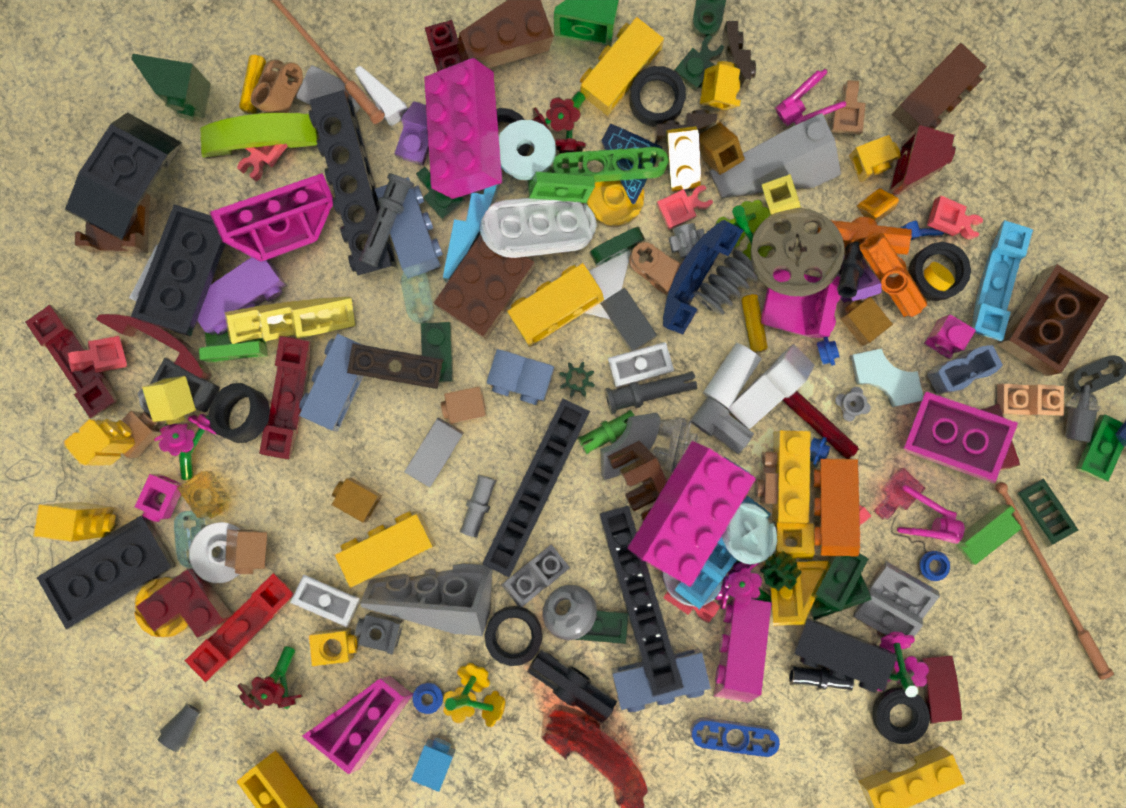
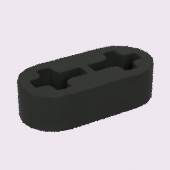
[1067,355,1126,395]

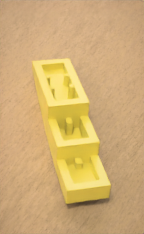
[224,297,355,344]

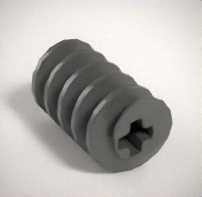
[693,249,758,315]

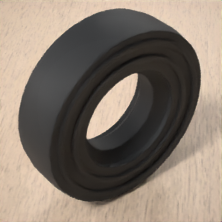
[872,687,930,744]

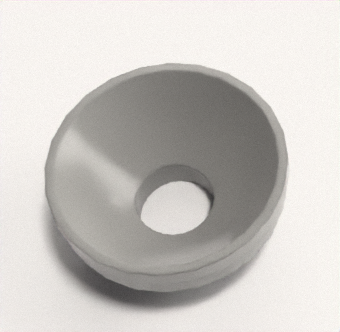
[542,585,597,640]

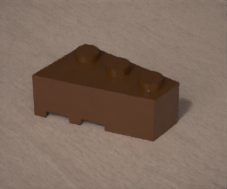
[457,0,554,68]

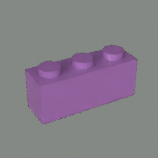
[197,257,287,335]

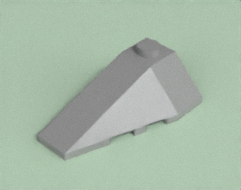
[709,113,841,198]
[360,564,492,636]

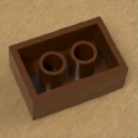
[434,234,535,341]
[996,264,1109,376]

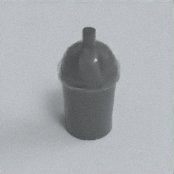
[1065,385,1100,442]

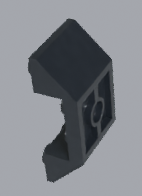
[65,112,182,241]

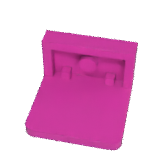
[761,269,841,338]

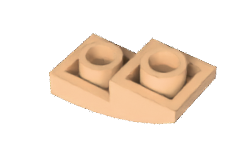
[997,384,1064,416]

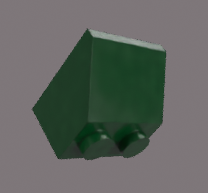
[131,54,211,120]

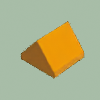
[857,188,899,223]

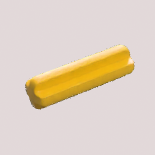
[239,55,266,114]
[741,294,768,353]

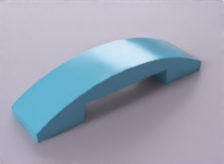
[972,220,1033,341]

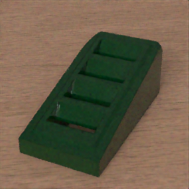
[1016,478,1079,547]

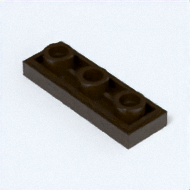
[347,343,443,389]

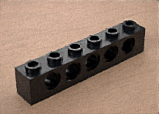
[309,90,398,277]
[482,398,590,578]
[599,505,684,697]

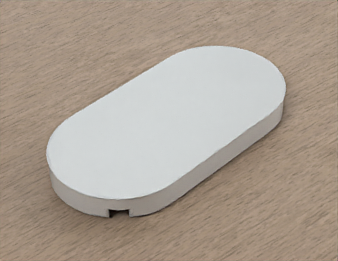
[480,198,597,258]

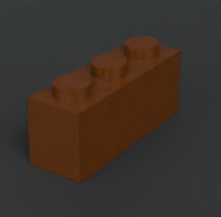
[892,43,987,133]

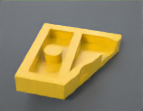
[771,561,828,626]

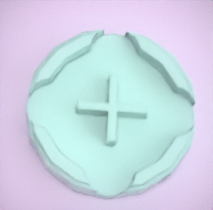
[721,503,777,565]

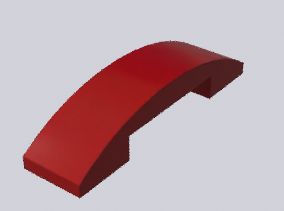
[184,573,294,683]

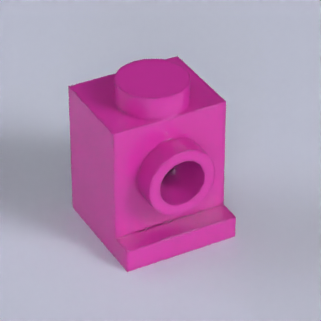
[924,314,976,359]
[134,474,187,522]

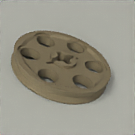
[751,208,844,297]

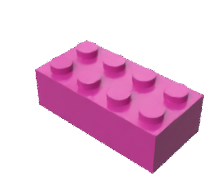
[424,58,502,199]
[628,440,756,587]

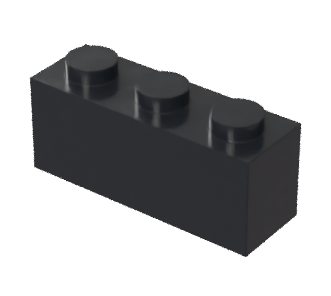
[794,618,897,693]

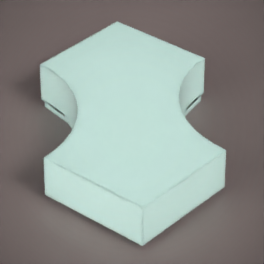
[851,348,924,407]

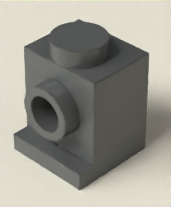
[355,612,404,655]

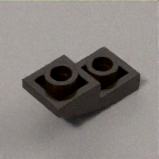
[722,21,756,89]
[655,110,717,144]

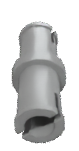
[459,474,496,538]

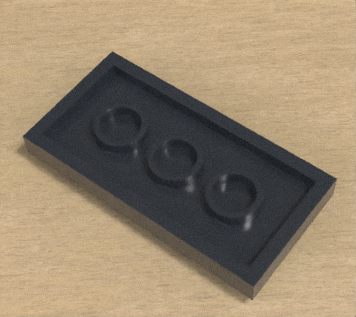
[131,204,226,337]
[36,515,175,630]

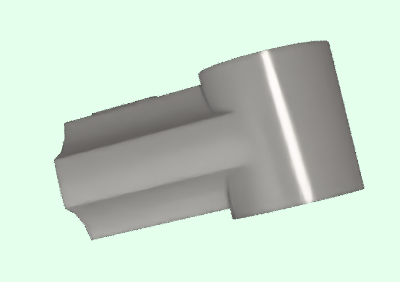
[690,397,754,454]

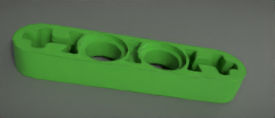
[552,147,668,182]

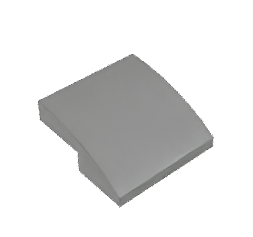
[854,561,940,637]

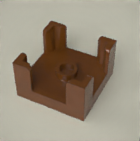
[75,193,150,253]
[607,441,667,521]

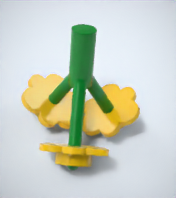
[443,663,505,727]

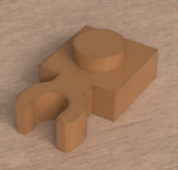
[755,452,778,504]

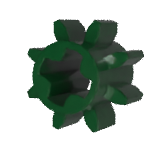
[559,362,595,398]
[760,551,802,591]

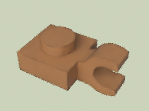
[831,80,866,135]

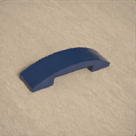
[663,220,744,334]

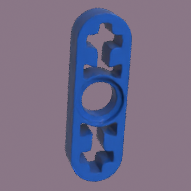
[690,717,780,757]

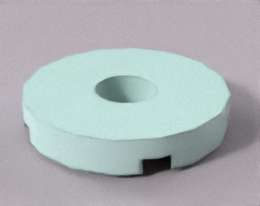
[499,120,556,180]

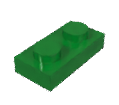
[1076,414,1124,482]

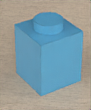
[411,738,456,792]

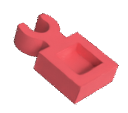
[237,144,287,182]
[656,185,713,230]
[927,196,983,240]

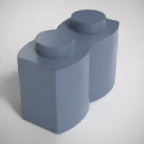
[927,345,1003,394]
[486,349,555,405]

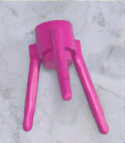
[774,69,846,127]
[897,485,965,544]

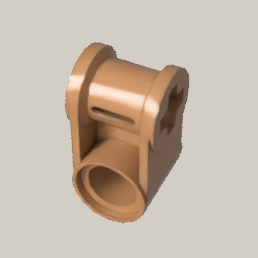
[251,59,303,113]
[629,242,681,296]

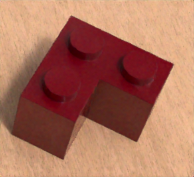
[136,568,232,638]

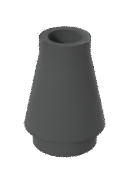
[158,703,201,752]

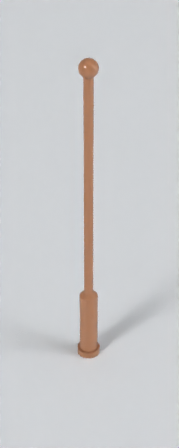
[271,0,385,124]
[995,482,1114,680]

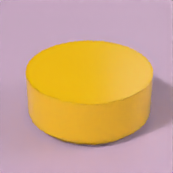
[924,262,955,291]

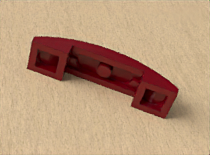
[25,305,117,419]
[96,314,212,380]
[259,336,311,460]

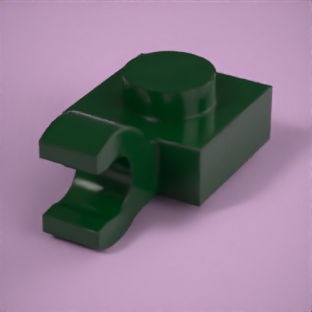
[416,166,465,221]

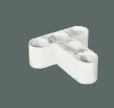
[727,344,815,429]

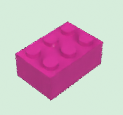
[904,392,1018,484]

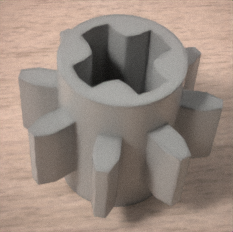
[669,223,705,258]

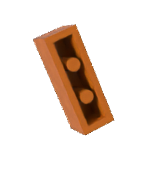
[814,459,860,556]

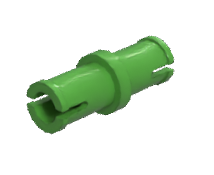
[577,410,634,454]

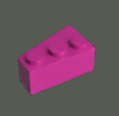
[302,676,413,775]

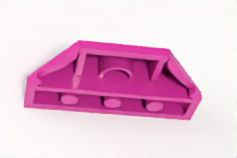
[210,173,333,262]

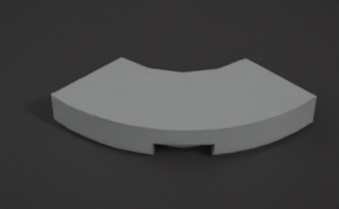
[600,413,660,480]

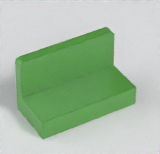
[528,167,595,203]
[199,332,268,363]
[955,504,1022,565]

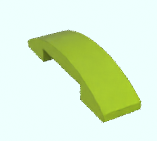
[200,113,318,157]

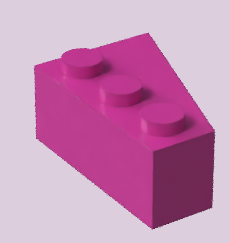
[713,597,771,703]

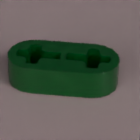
[589,227,646,266]

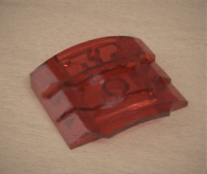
[541,704,648,808]

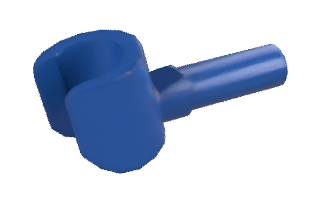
[900,220,944,241]

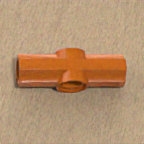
[817,217,912,257]
[859,233,927,317]

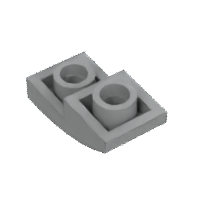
[404,417,464,487]
[501,545,570,608]

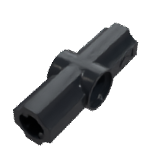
[527,649,617,724]

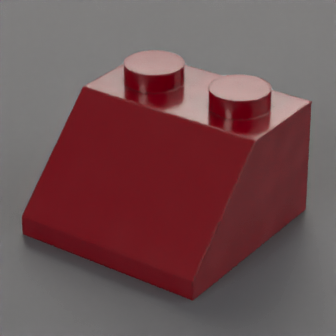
[888,125,956,197]

